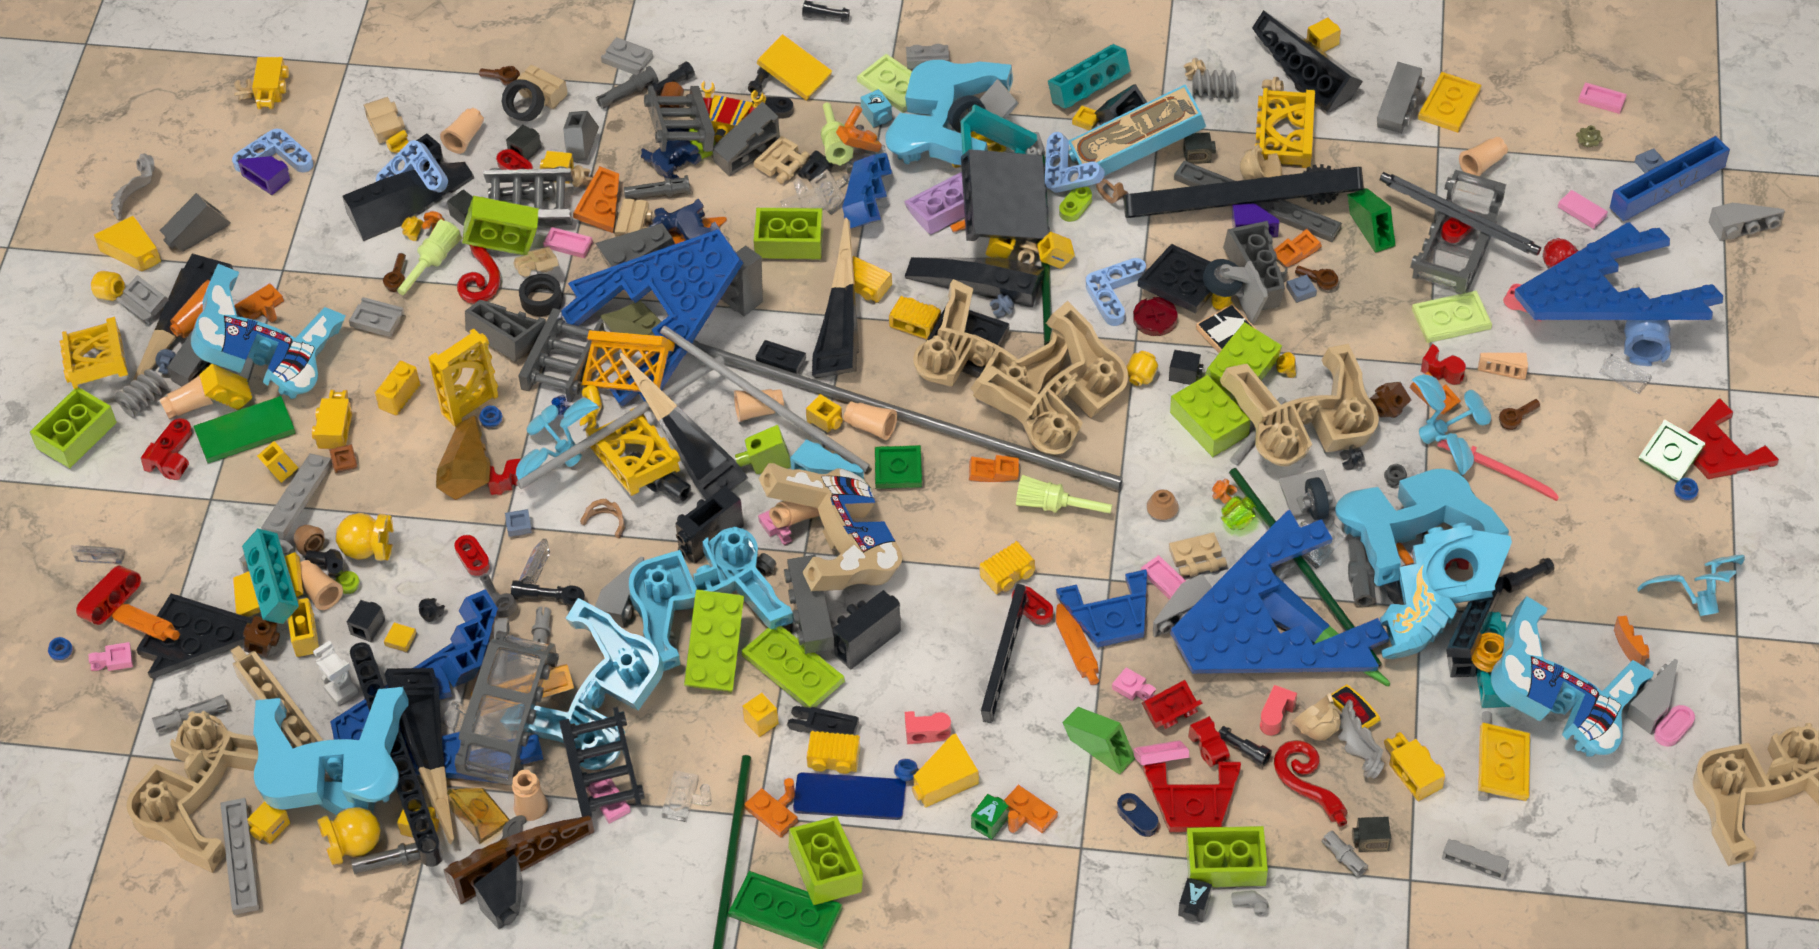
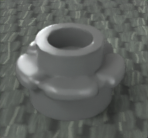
[1384,464,1407,485]
[756,553,777,575]

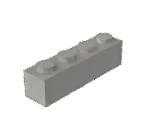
[1442,839,1510,881]

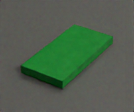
[193,396,296,464]
[728,871,843,949]

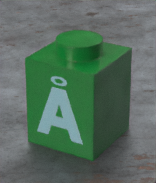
[971,793,1009,840]

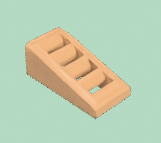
[1478,353,1528,379]

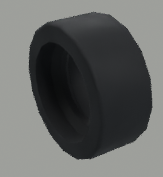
[501,79,545,122]
[519,274,563,316]

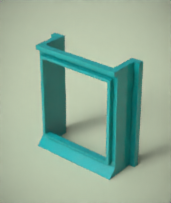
[961,104,1037,155]

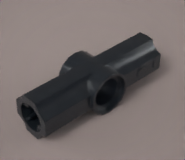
[626,452,691,502]

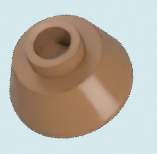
[1147,489,1179,520]
[294,525,325,555]

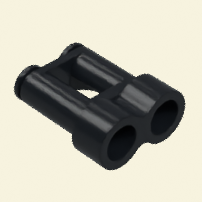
[797,150,834,184]

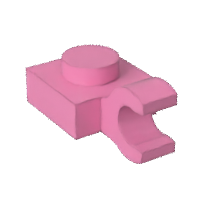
[758,510,792,545]
[88,642,133,671]
[1112,667,1156,701]

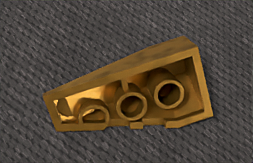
[436,415,490,500]

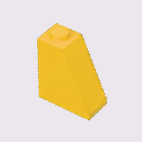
[94,216,161,272]
[912,733,979,808]

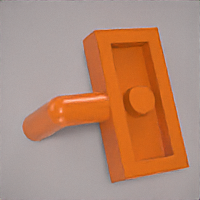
[836,105,882,152]
[234,283,284,322]
[744,778,798,838]
[1004,784,1058,833]

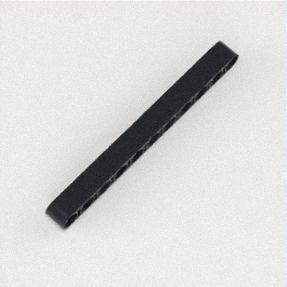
[1123,167,1364,218]
[350,642,444,867]

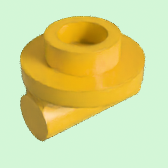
[385,130,409,153]
[401,216,423,241]
[1212,293,1235,310]
[1276,352,1296,378]

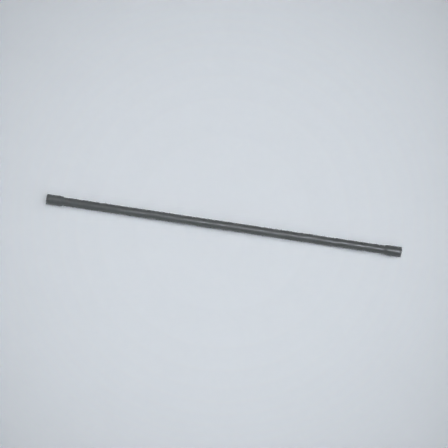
[692,340,1123,490]

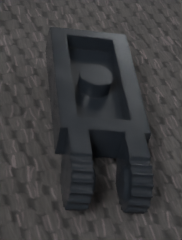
[787,705,859,736]

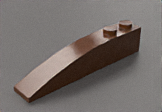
[443,816,594,904]

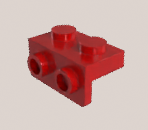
[1142,680,1203,729]

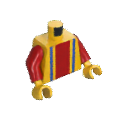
[701,81,766,142]

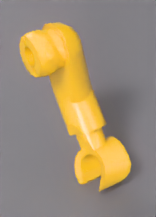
[580,385,602,430]

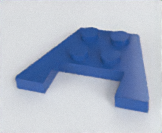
[1056,569,1147,648]

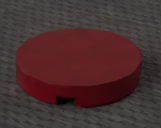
[1133,297,1178,336]

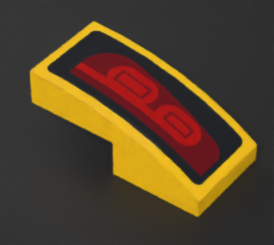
[1331,684,1381,729]

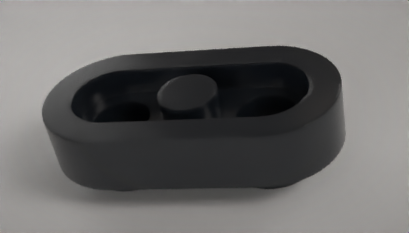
[752,97,794,119]

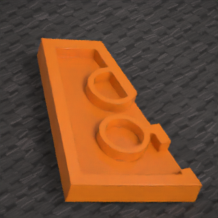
[573,166,619,233]

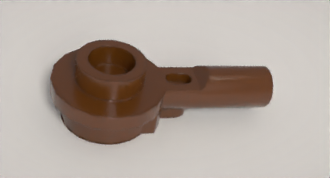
[479,66,520,85]
[383,253,406,292]
[1295,266,1339,290]
[1499,399,1540,430]

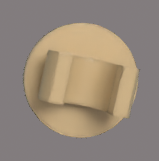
[1184,57,1206,80]
[1261,77,1284,91]
[234,79,254,100]
[571,165,593,187]
[1018,241,1039,265]

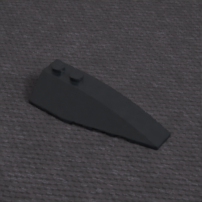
[1252,10,1363,113]
[342,161,474,241]
[905,257,1045,307]

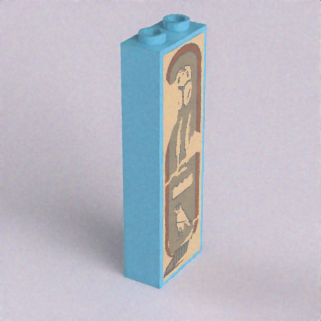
[1068,84,1206,176]

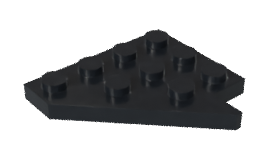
[136,593,253,679]

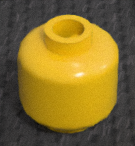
[91,271,125,301]
[1126,351,1158,386]

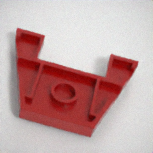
[1688,398,1779,479]
[1143,762,1241,832]

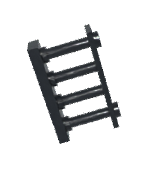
[559,707,645,818]

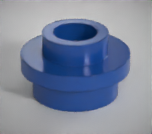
[479,405,503,427]
[1674,478,1699,500]
[48,637,73,660]
[894,759,919,781]

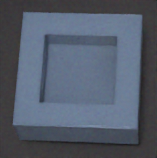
[1634,148,1666,173]
[1286,275,1317,303]
[505,509,532,537]

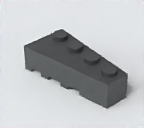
[1223,221,1285,311]
[784,554,834,654]

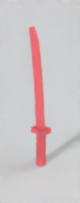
[1437,439,1559,501]

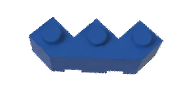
[842,153,893,229]
[442,589,498,688]

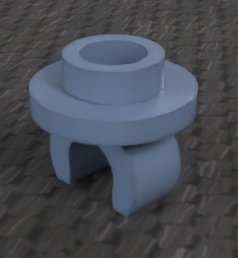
[990,293,1014,318]
[155,349,176,374]

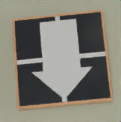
[1196,304,1256,353]

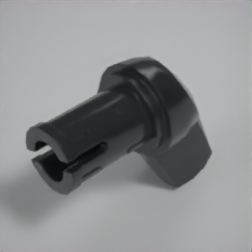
[305,549,344,578]

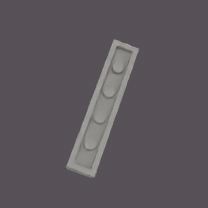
[261,453,332,539]
[220,798,259,915]

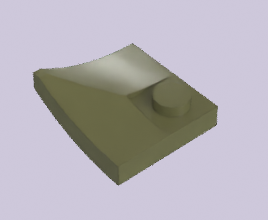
[600,300,662,352]

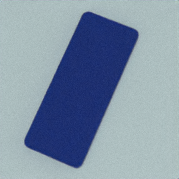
[793,772,906,820]

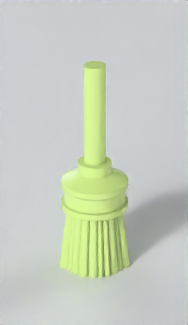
[821,102,854,166]
[397,219,463,295]
[1016,475,1112,514]

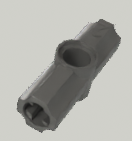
[1347,536,1376,607]

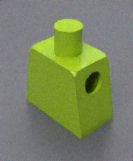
[735,425,791,475]

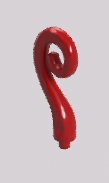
[457,245,501,304]
[1274,740,1348,827]

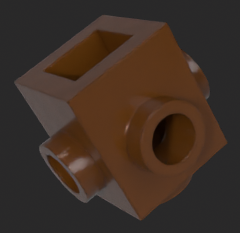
[1369,382,1412,418]
[243,616,280,658]

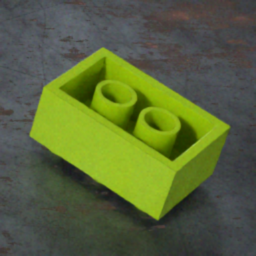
[462,195,539,255]
[753,207,824,259]
[1205,322,1282,405]
[1170,375,1251,458]
[30,387,117,468]
[788,816,863,905]
[1186,826,1268,887]

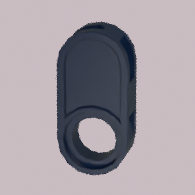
[1117,793,1158,837]

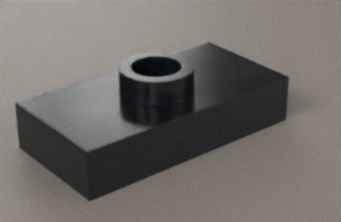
[755,340,806,374]

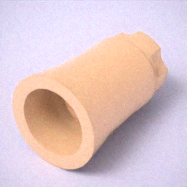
[440,108,484,154]
[1459,137,1508,176]
[159,376,213,419]
[734,389,784,422]
[844,402,897,440]
[769,501,820,528]
[300,560,343,610]
[512,770,548,821]

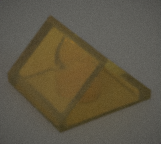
[447,788,510,844]

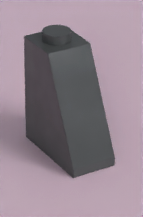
[160,193,231,252]

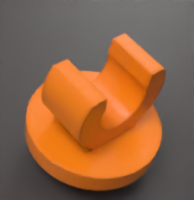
[422,211,445,233]
[1211,478,1237,504]

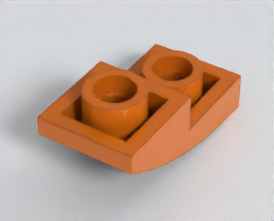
[1614,615,1649,666]

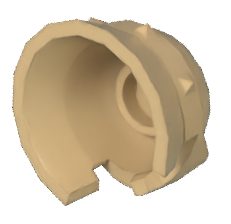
[1240,144,1282,180]
[1290,693,1342,741]

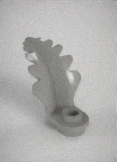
[111,153,155,220]
[1338,700,1384,779]

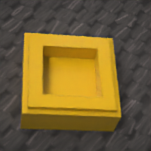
[1072,105,1099,130]
[384,622,417,652]

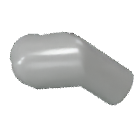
[1026,132,1045,155]
[1231,890,1269,916]

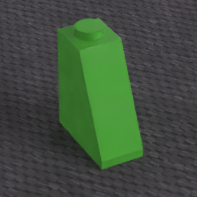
[1062,707,1135,774]

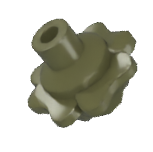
[1576,125,1603,148]

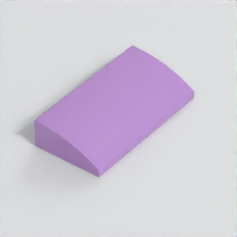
[904,172,965,235]

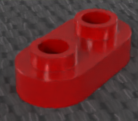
[496,149,533,170]
[1441,210,1474,243]
[155,418,193,453]
[454,535,490,576]
[1012,586,1053,625]

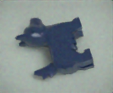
[641,129,702,179]
[649,198,721,241]

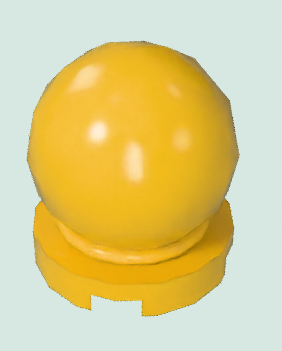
[336,513,394,561]
[317,807,381,865]

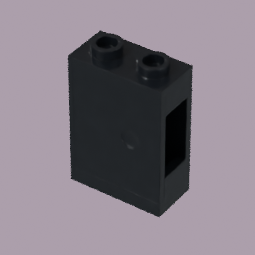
[675,486,744,564]
[832,590,901,670]

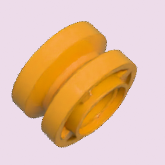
[1472,633,1504,672]

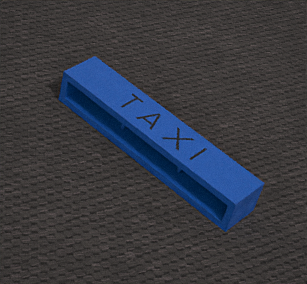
[1609,136,1730,221]

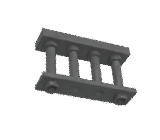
[644,86,715,151]
[483,166,573,226]
[518,308,606,402]

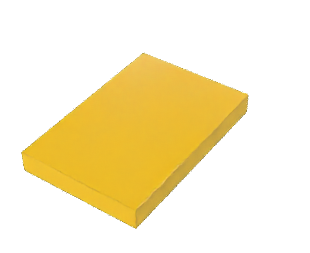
[756,34,832,101]
[1418,72,1482,133]
[233,552,303,617]
[1478,723,1530,801]

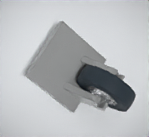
[947,79,1019,133]
[1203,259,1268,324]
[1279,469,1337,520]

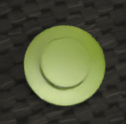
[335,571,360,594]

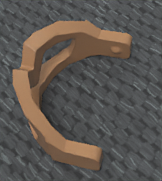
[1095,171,1129,203]
[580,499,625,538]

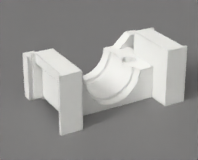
[313,641,359,707]

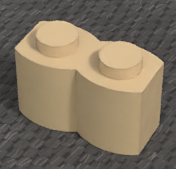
[363,97,405,144]

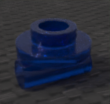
[551,395,571,415]

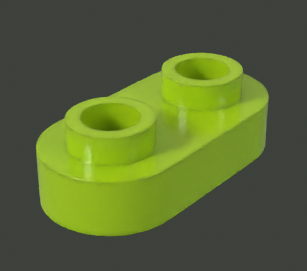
[1059,186,1092,222]

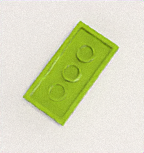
[684,589,744,692]
[741,626,845,708]

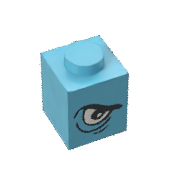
[860,89,892,128]

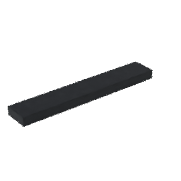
[1446,577,1505,658]
[981,584,1028,723]

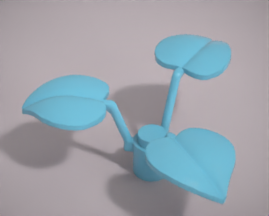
[1412,374,1491,476]
[516,398,599,480]
[1637,555,1745,616]

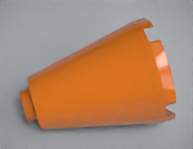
[170,280,210,338]

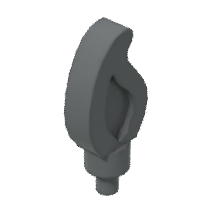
[500,815,526,840]

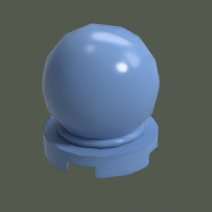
[1624,320,1671,366]

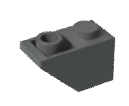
[563,111,599,161]

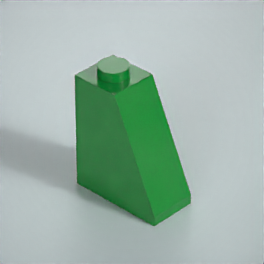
[1347,188,1396,252]

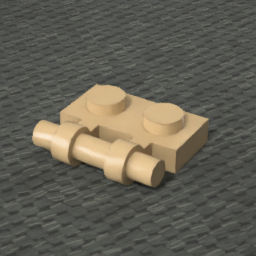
[754,136,810,184]
[513,246,559,277]
[1169,532,1227,577]

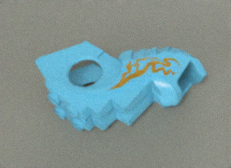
[1380,523,1512,659]

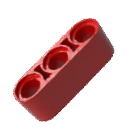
[76,565,141,625]

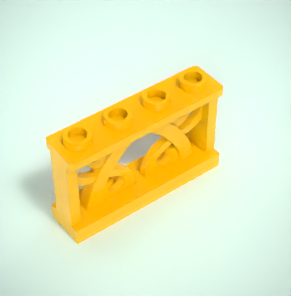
[1255,88,1315,168]
[59,316,128,389]
[428,328,498,427]
[585,408,680,496]

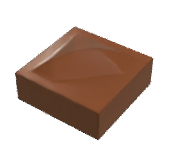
[329,444,358,473]

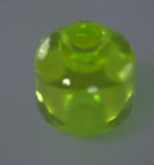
[1220,496,1256,531]

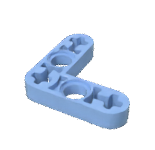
[232,128,313,173]
[1045,132,1105,193]
[376,140,448,193]
[1085,258,1146,326]

